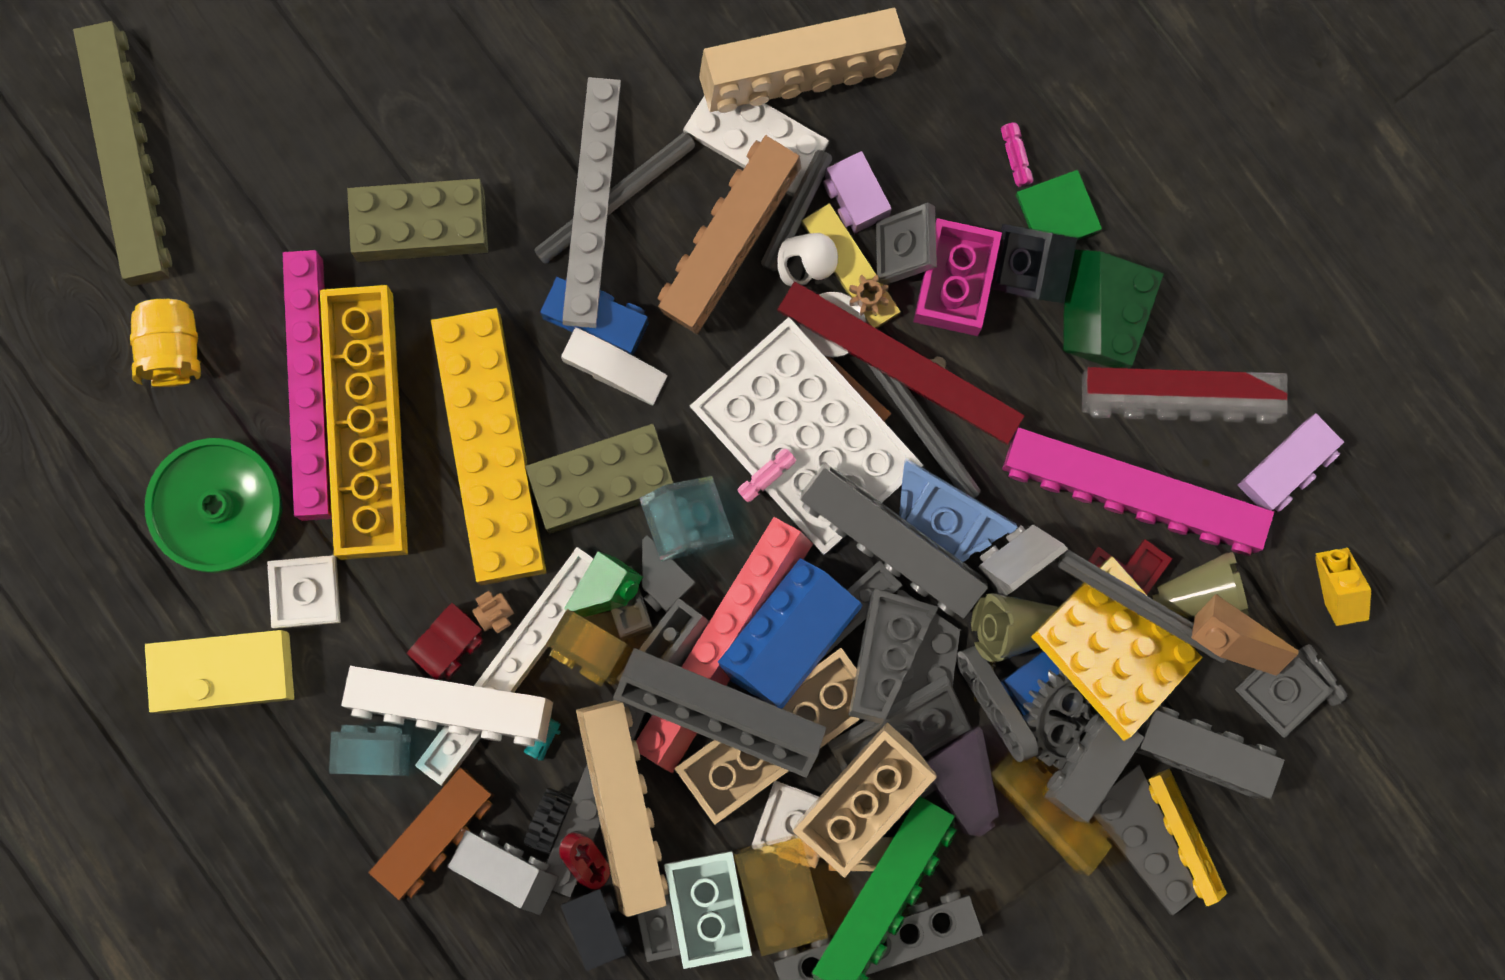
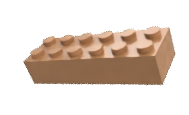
[658,135,802,335]

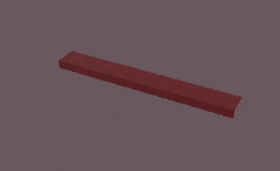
[777,281,1025,445]

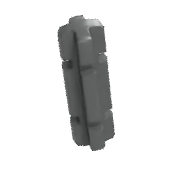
[1297,644,1347,706]

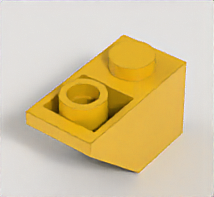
[1315,548,1371,626]

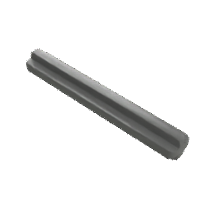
[761,150,832,271]

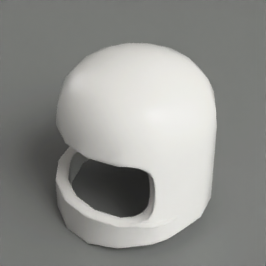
[777,233,838,286]

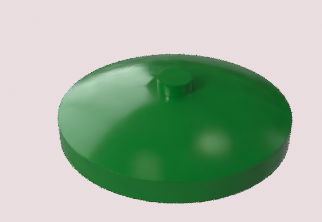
[145,438,282,573]

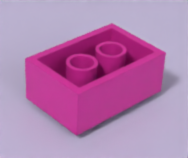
[913,218,1002,336]

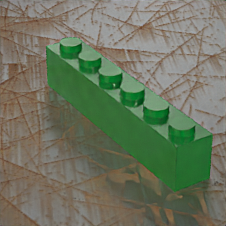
[812,796,957,980]

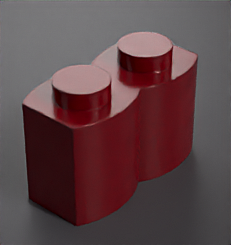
[407,603,485,681]

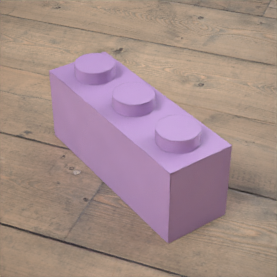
[1238,413,1344,512]

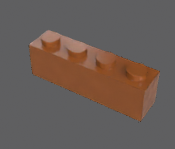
[368,768,495,900]

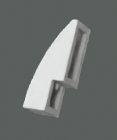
[561,327,667,406]

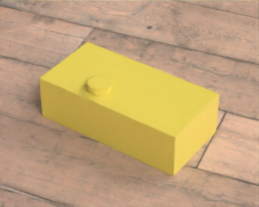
[145,630,294,714]

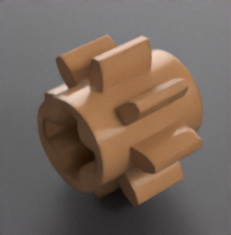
[849,275,889,316]
[472,591,514,633]

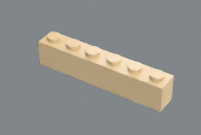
[576,700,669,917]

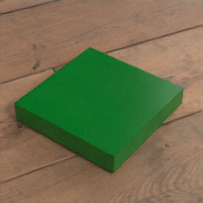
[1016,170,1102,240]

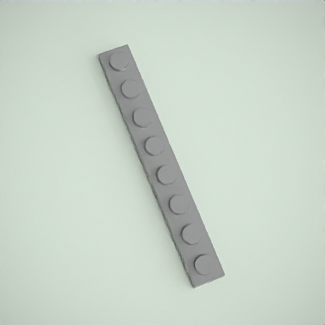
[562,77,621,328]

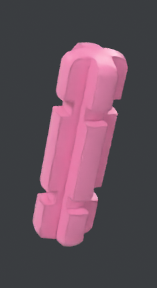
[738,448,796,502]

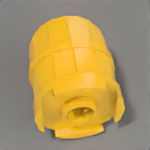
[130,299,201,387]

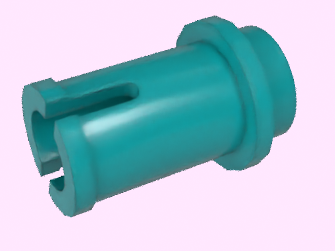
[524,718,561,761]

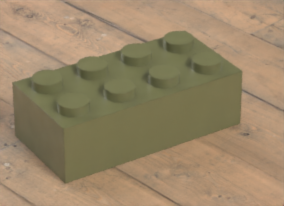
[347,179,488,262]
[525,424,675,534]

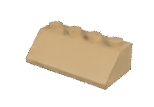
[793,723,937,878]

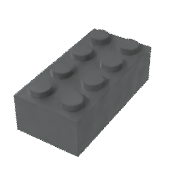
[1135,706,1285,799]

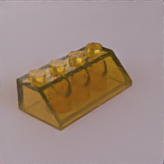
[984,750,1112,876]

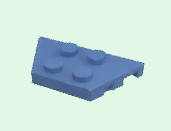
[899,458,1017,562]

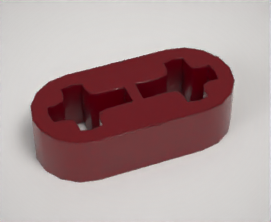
[559,832,610,889]

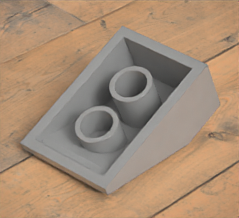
[977,525,1068,596]

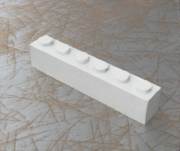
[341,666,553,747]

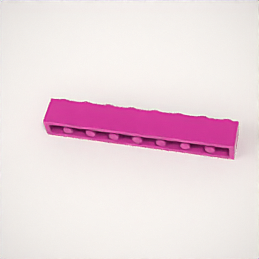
[283,250,332,521]
[1002,428,1274,556]

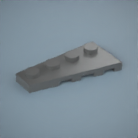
[1093,765,1197,915]

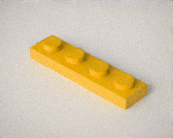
[1149,768,1227,906]

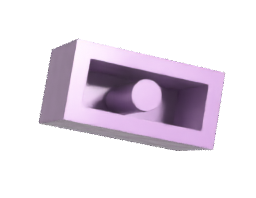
[823,151,892,234]

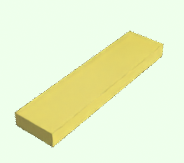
[802,203,901,329]

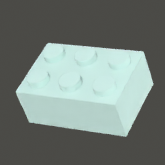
[664,851,752,969]

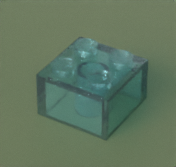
[639,476,734,562]
[329,725,411,776]

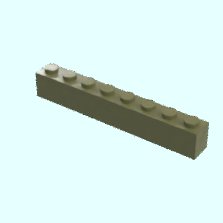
[73,21,172,287]

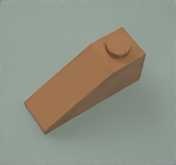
[1192,594,1298,676]

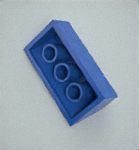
[718,558,863,709]

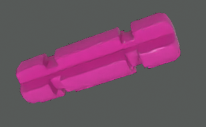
[1001,123,1033,187]

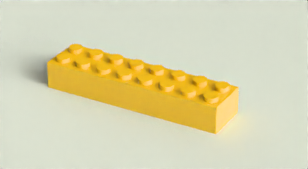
[320,285,408,560]
[431,308,547,586]

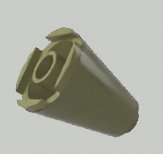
[1152,552,1250,619]
[971,593,1059,662]

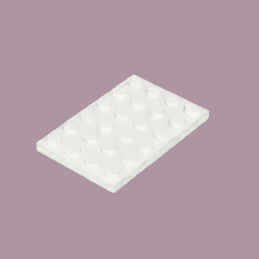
[690,317,923,555]

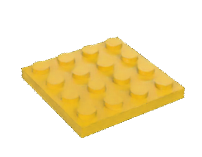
[1031,557,1202,741]

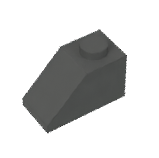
[642,535,696,613]

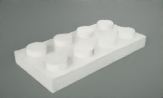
[683,95,829,197]

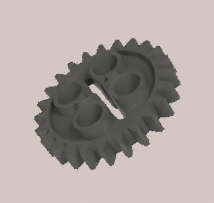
[1022,669,1099,770]

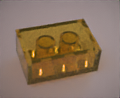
[546,608,632,686]
[734,834,828,956]

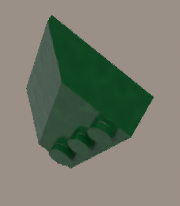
[1063,249,1164,369]

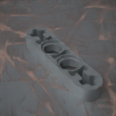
[956,646,1038,762]

